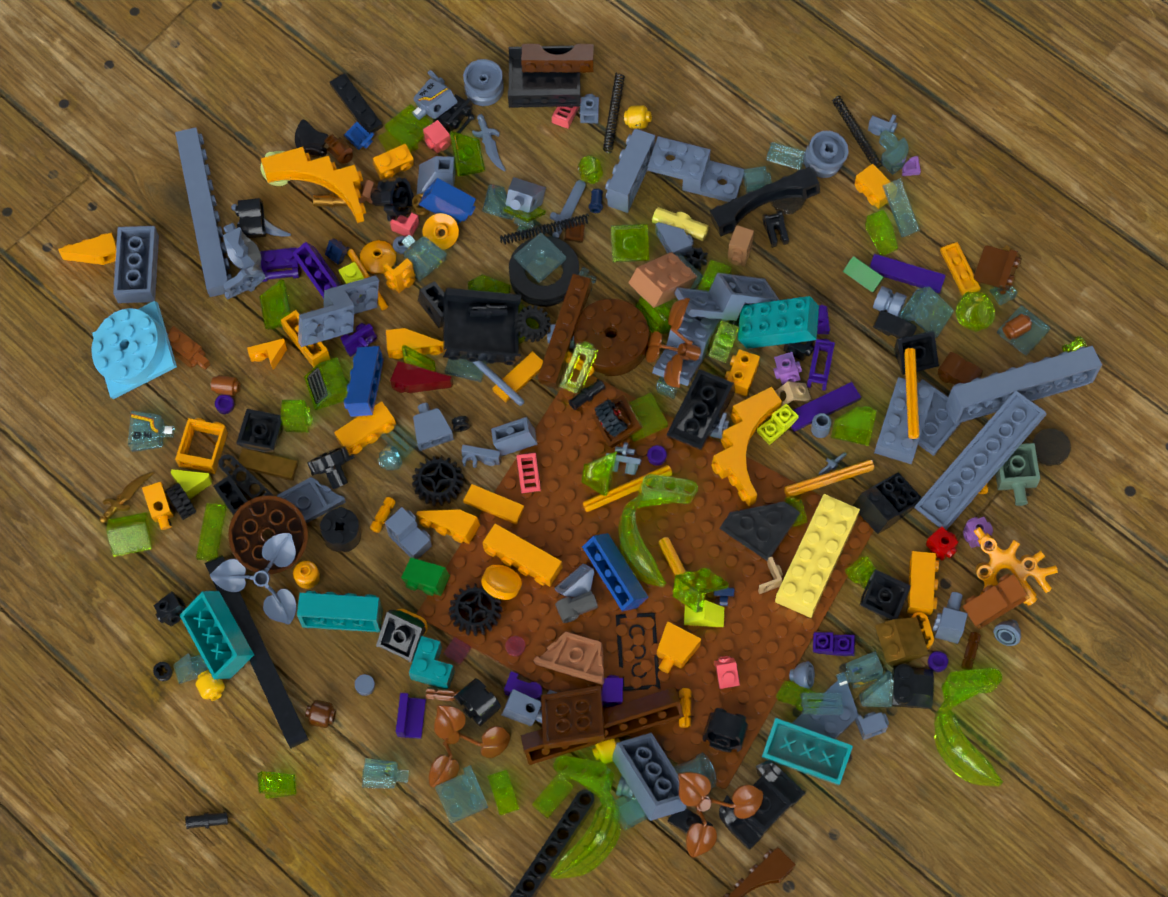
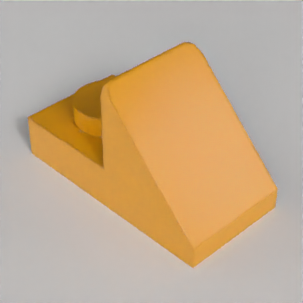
[247,338,287,370]

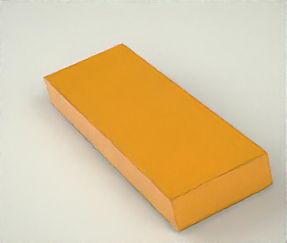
[940,242,981,297]
[492,351,543,403]
[463,484,524,524]

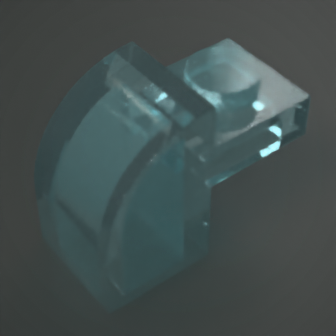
[879,130,909,175]

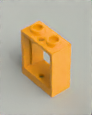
[175,418,228,474]

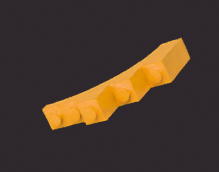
[261,147,366,223]
[711,387,782,506]

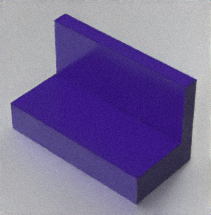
[396,693,426,739]

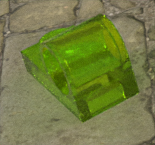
[845,556,875,589]

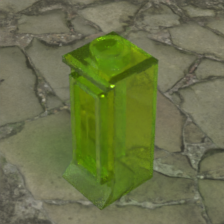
[559,341,598,393]

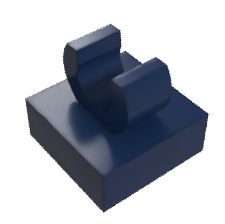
[325,238,349,265]
[714,587,734,606]

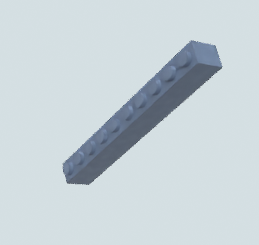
[175,128,232,297]

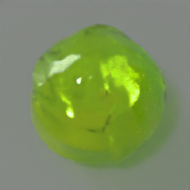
[956,292,996,332]

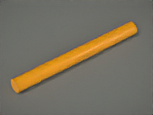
[347,249,388,310]

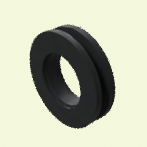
[509,236,580,307]

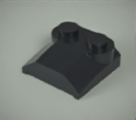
[236,409,284,453]
[859,569,911,620]
[376,610,426,662]
[892,664,934,709]

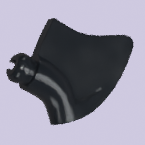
[295,119,328,157]

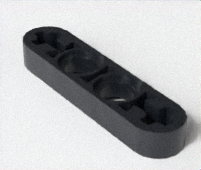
[219,454,274,499]

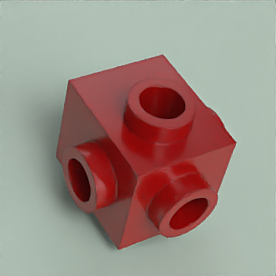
[926,526,959,561]

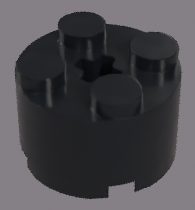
[320,507,361,552]
[454,678,501,726]
[702,708,748,752]

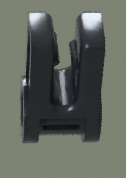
[762,211,789,248]

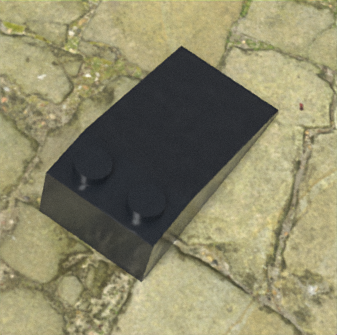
[666,369,735,450]

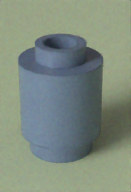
[811,413,831,438]

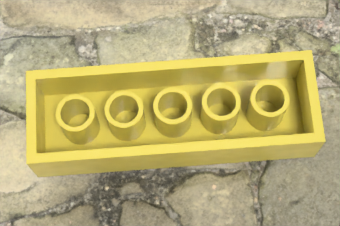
[775,494,860,618]

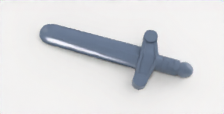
[550,180,586,239]

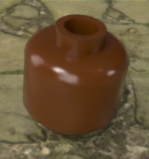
[305,700,336,728]

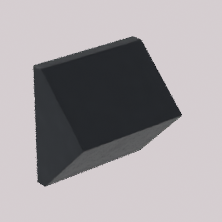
[894,330,939,375]

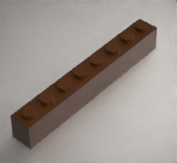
[520,687,684,765]

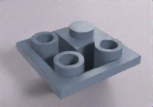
[416,156,456,195]

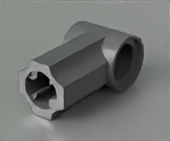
[555,591,598,623]

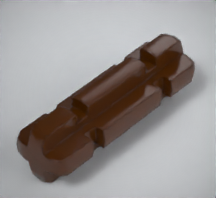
[961,632,981,671]

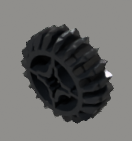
[412,455,464,507]
[449,583,503,636]

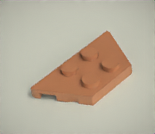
[533,632,604,685]

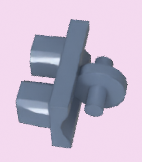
[605,442,642,475]

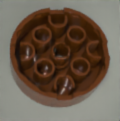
[573,299,649,376]
[228,496,308,574]

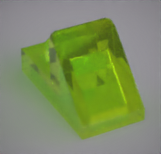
[487,770,519,816]
[257,771,296,799]

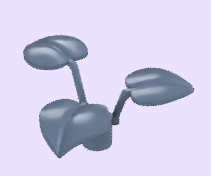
[210,533,296,625]

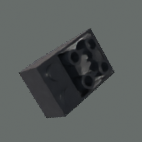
[852,472,922,534]

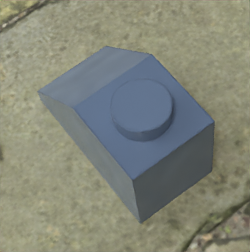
[655,222,694,258]

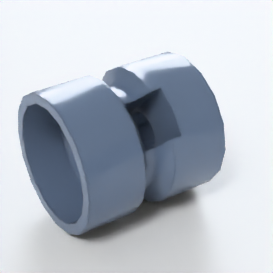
[873,286,907,316]

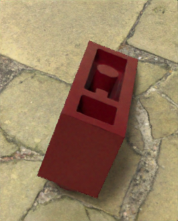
[390,361,453,393]

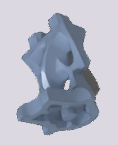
[223,223,265,300]

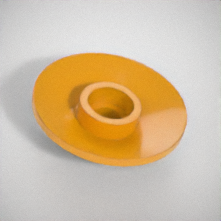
[422,213,459,250]
[360,240,397,274]

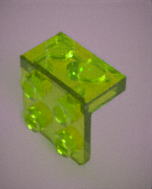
[673,568,729,613]

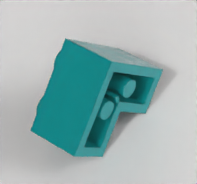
[409,636,455,689]

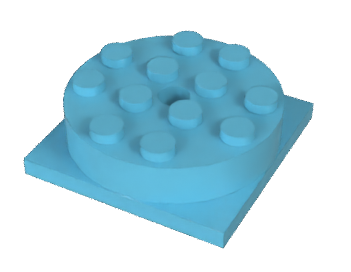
[91,301,177,399]

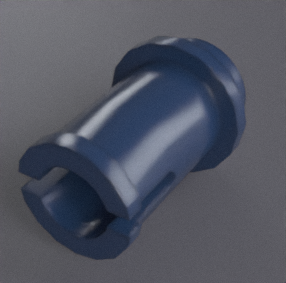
[588,189,603,214]

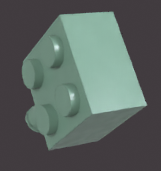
[995,443,1040,506]

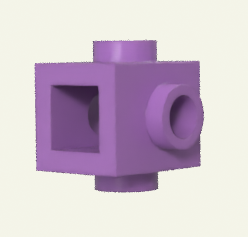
[773,352,802,385]
[963,517,993,548]

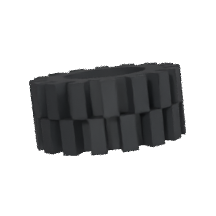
[514,305,551,342]
[165,483,196,520]

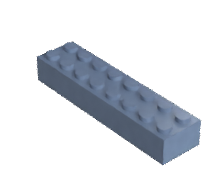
[945,346,1102,425]

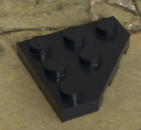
[719,501,801,561]

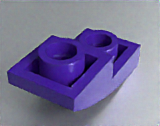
[813,632,855,656]

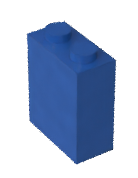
[419,178,476,224]

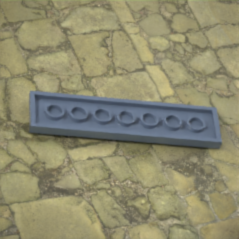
[914,390,1047,530]

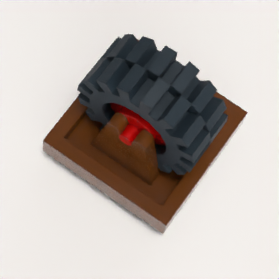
[592,395,643,448]

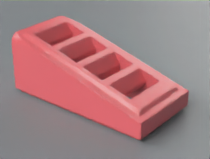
[552,98,581,129]
[516,453,541,494]

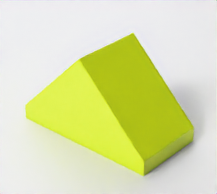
[171,469,213,500]
[684,600,724,627]

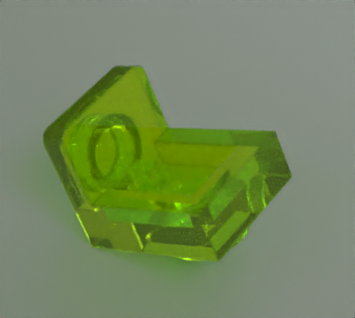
[784,496,807,527]

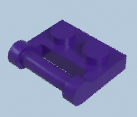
[260,247,299,282]

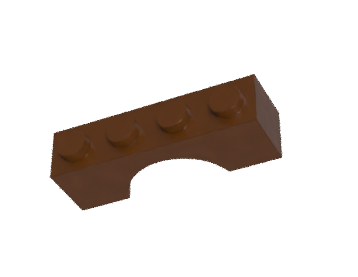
[521,44,594,73]

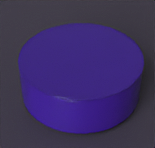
[215,394,235,414]
[647,445,667,466]
[927,651,948,672]

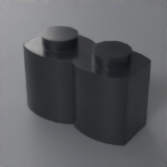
[235,198,266,238]

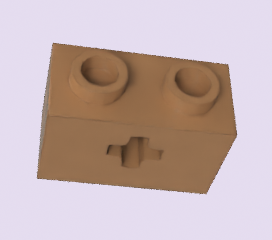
[728,225,754,266]

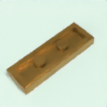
[237,448,298,481]

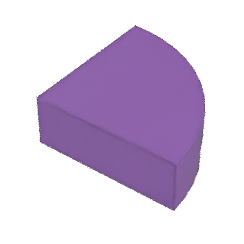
[902,156,921,176]

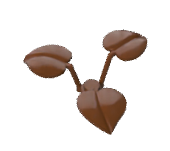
[646,298,701,388]
[429,705,510,787]
[678,772,763,857]

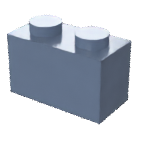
[491,417,537,456]

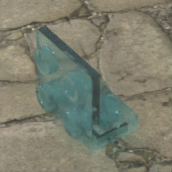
[899,287,954,338]
[435,765,488,824]

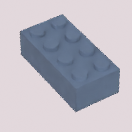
[605,129,655,213]
[113,226,159,303]
[874,377,935,464]
[612,733,687,821]

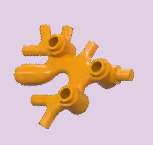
[973,527,1058,606]

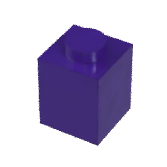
[602,675,623,707]

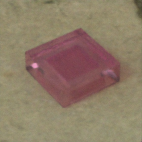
[444,637,471,665]

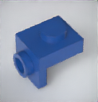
[344,122,374,150]

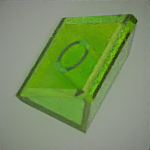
[450,131,485,177]
[611,224,649,262]
[259,279,292,330]
[106,512,152,557]

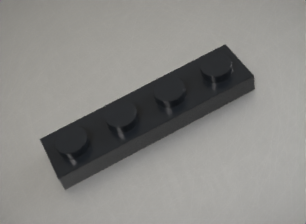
[330,73,383,134]

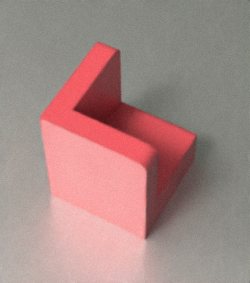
[390,213,419,239]

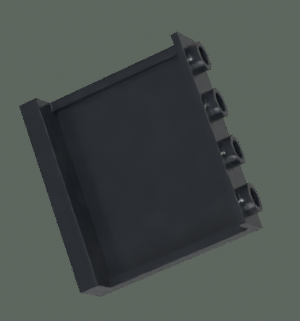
[508,45,581,108]
[443,288,521,365]

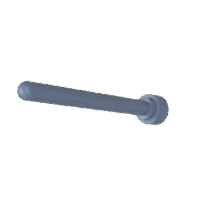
[472,361,524,406]

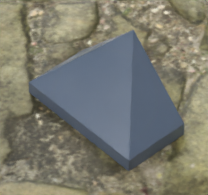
[554,563,594,597]

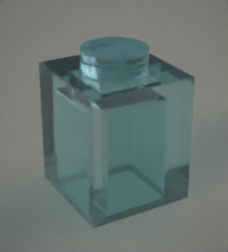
[743,166,771,194]

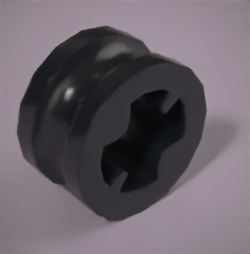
[452,416,470,432]
[153,662,173,682]

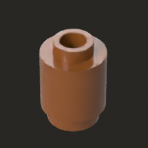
[1002,314,1032,340]
[211,375,241,396]

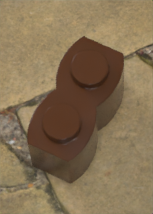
[937,352,983,385]

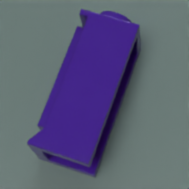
[807,339,835,391]

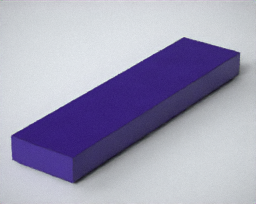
[870,254,946,294]
[791,382,861,432]

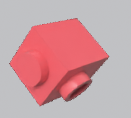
[423,120,452,153]

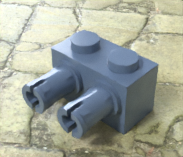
[933,592,968,644]

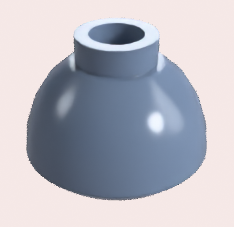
[993,619,1021,646]
[789,661,815,690]

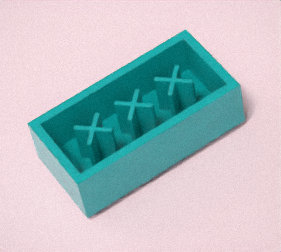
[738,296,819,349]
[179,591,254,680]
[297,591,383,632]
[762,718,853,786]

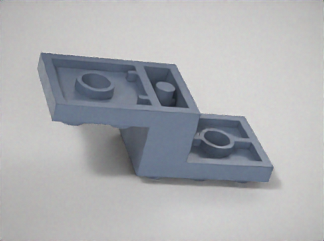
[648,136,745,202]
[674,273,779,321]
[298,275,379,347]
[652,311,721,386]

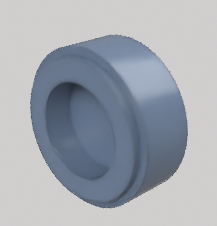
[355,674,375,696]

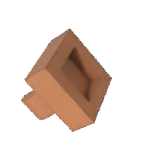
[358,180,377,203]

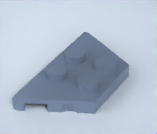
[277,477,346,523]
[791,675,859,739]

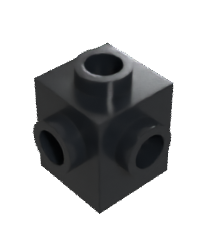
[153,591,187,627]

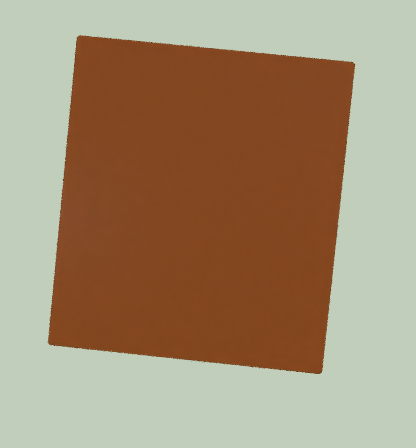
[417,368,874,789]

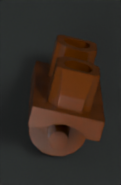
[325,134,353,163]

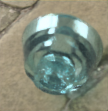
[378,445,402,470]

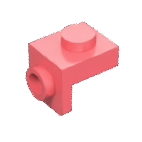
[714,656,740,689]

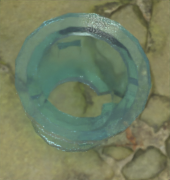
[674,753,717,789]

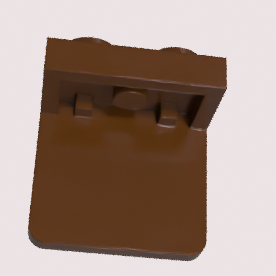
[974,245,1022,291]

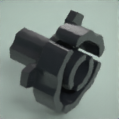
[371,177,414,221]
[307,446,355,489]

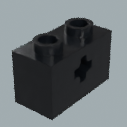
[417,281,444,328]
[213,475,247,515]

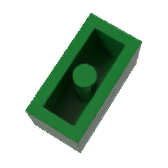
[401,558,450,596]

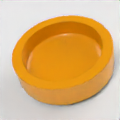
[481,565,522,600]

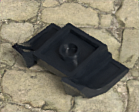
[719,760,806,851]

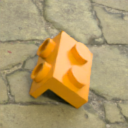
[383,258,416,293]

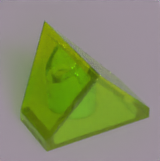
[581,451,617,496]

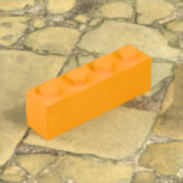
[483,524,562,587]

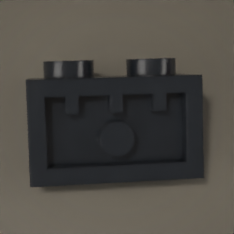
[433,94,473,133]

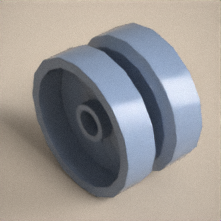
[463,59,504,106]
[803,131,848,178]

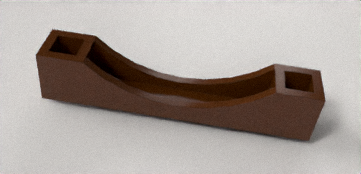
[538,274,592,389]
[723,847,796,897]

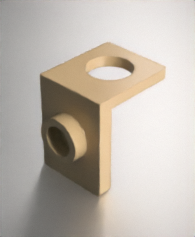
[775,381,811,408]
[758,557,783,594]

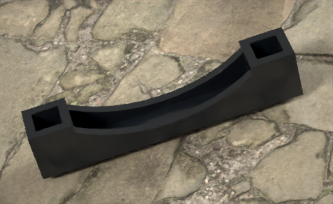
[710,166,820,237]

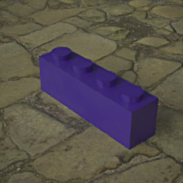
[292,242,342,299]

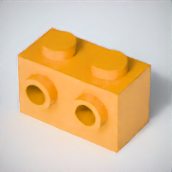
[373,143,414,180]
[854,164,897,209]
[724,349,760,396]

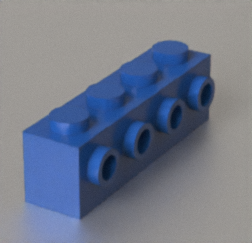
[344,346,384,417]
[582,533,648,611]

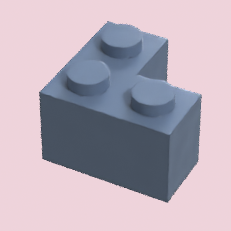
[385,507,432,559]

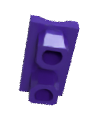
[341,323,377,357]

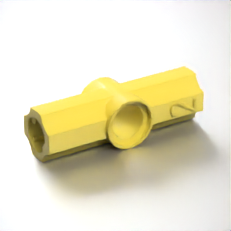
[652,207,709,241]

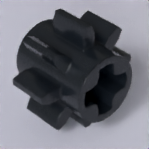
[685,247,708,270]

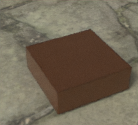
[564,222,585,243]

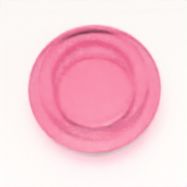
[505,636,525,656]

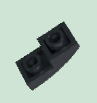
[873,310,917,339]

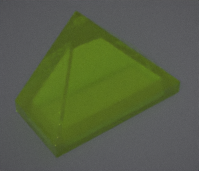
[402,345,436,372]

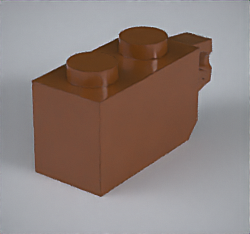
[167,326,210,370]

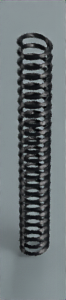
[603,72,625,153]
[832,96,883,168]
[500,214,589,245]

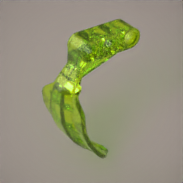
[618,474,698,587]
[934,668,1003,787]
[550,756,620,879]

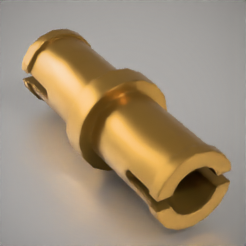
[313,194,347,208]

